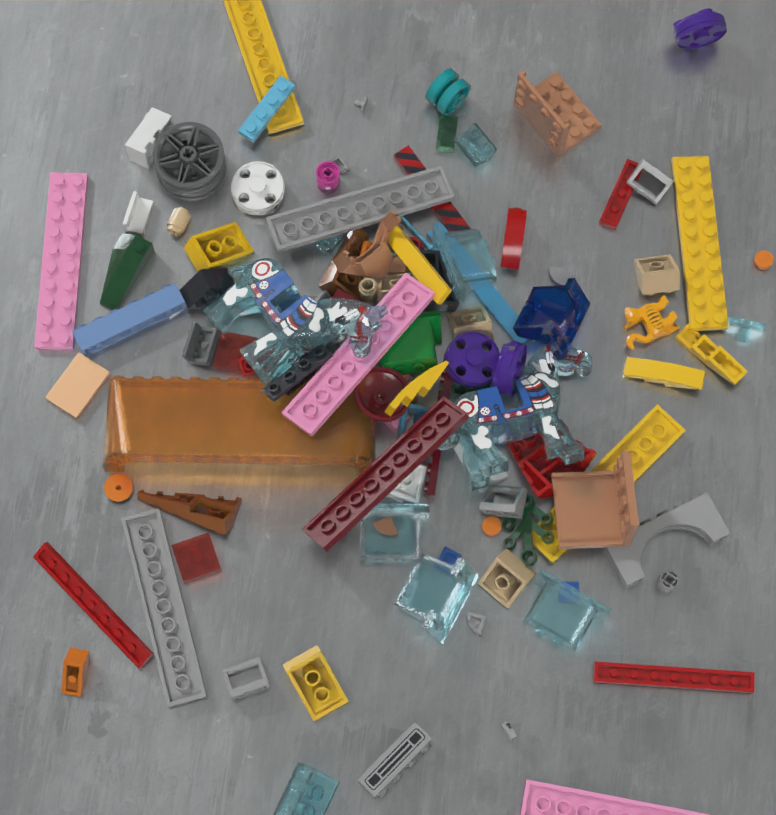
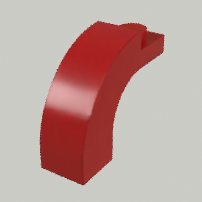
[500,207,527,270]

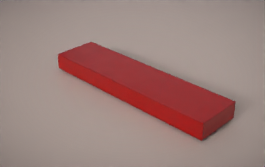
[599,159,643,230]

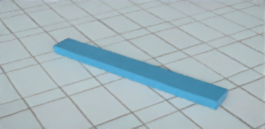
[426,223,534,344]

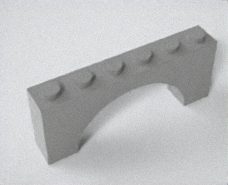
[603,493,730,589]

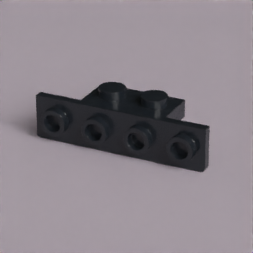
[262,343,333,402]

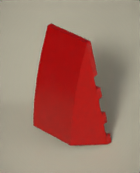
[502,414,597,499]

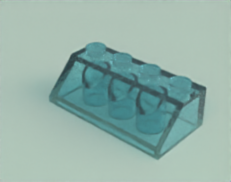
[273,762,340,815]

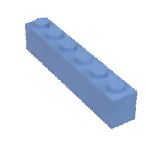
[72,283,187,356]

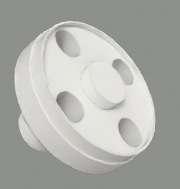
[231,161,285,215]

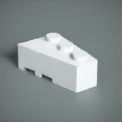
[125,107,174,169]

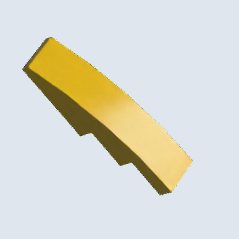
[675,323,748,385]
[623,357,706,390]
[385,361,449,417]

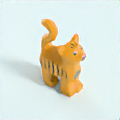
[624,295,680,350]

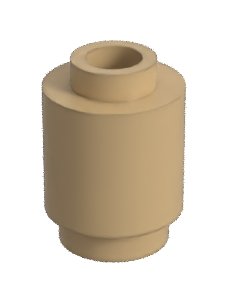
[166,207,191,236]
[359,278,378,303]

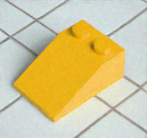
[184,221,254,272]
[283,645,349,721]

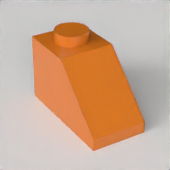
[61,647,90,697]

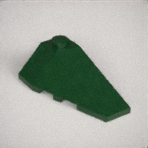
[100,233,155,310]

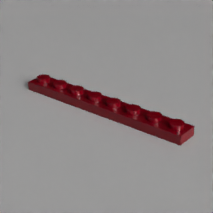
[423,354,452,501]

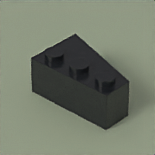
[417,250,460,312]

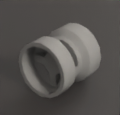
[657,570,679,593]

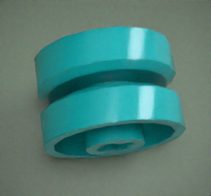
[425,68,471,116]

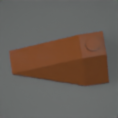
[318,228,369,301]

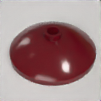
[354,367,410,422]

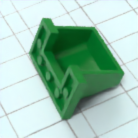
[378,310,442,375]

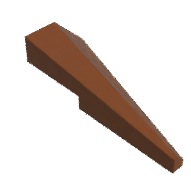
[137,490,242,535]

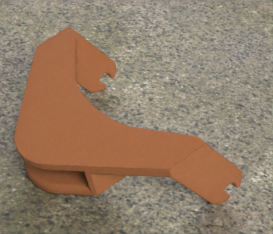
[333,211,401,279]

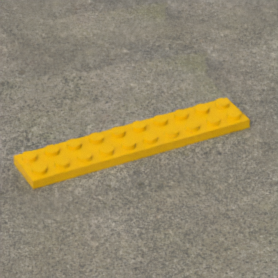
[223,0,304,134]
[671,156,729,331]
[532,404,686,564]

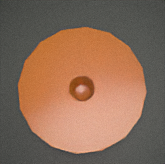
[104,474,133,502]

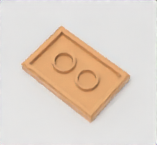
[45,352,110,419]

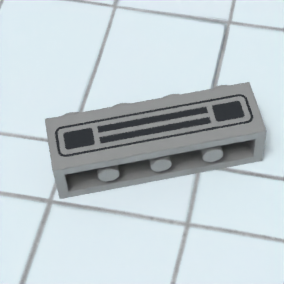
[358,722,432,799]

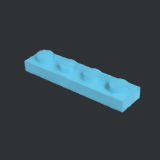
[238,75,296,143]

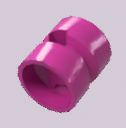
[316,161,340,194]

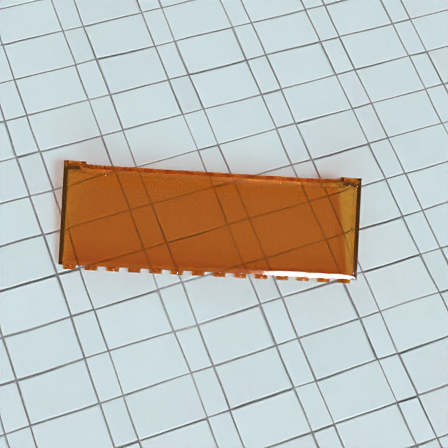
[102,376,376,476]

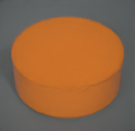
[754,250,774,270]
[482,516,502,537]

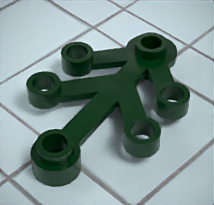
[502,494,554,566]

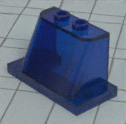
[513,278,590,360]

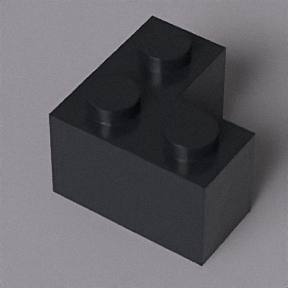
[179,268,237,310]

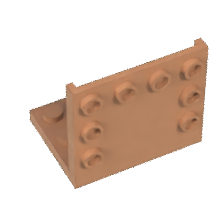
[513,70,602,157]
[551,451,639,549]

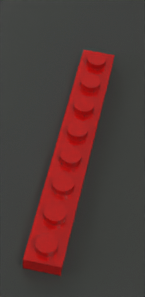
[33,542,154,668]
[593,661,755,693]

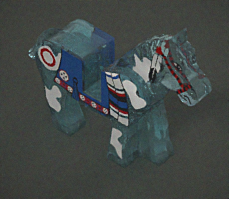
[203,258,388,387]
[438,330,592,491]

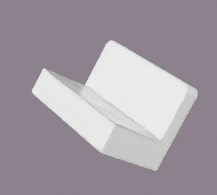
[123,191,154,237]

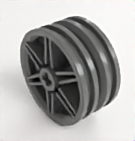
[153,122,226,200]

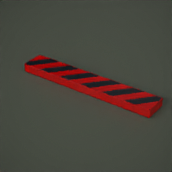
[393,145,472,241]

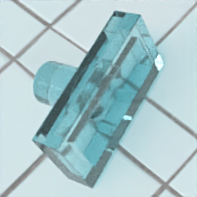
[728,316,767,343]

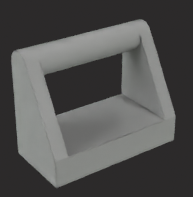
[626,158,674,205]
[479,485,528,519]
[222,657,270,701]

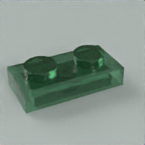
[436,115,458,153]

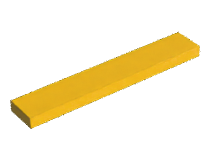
[388,225,452,305]

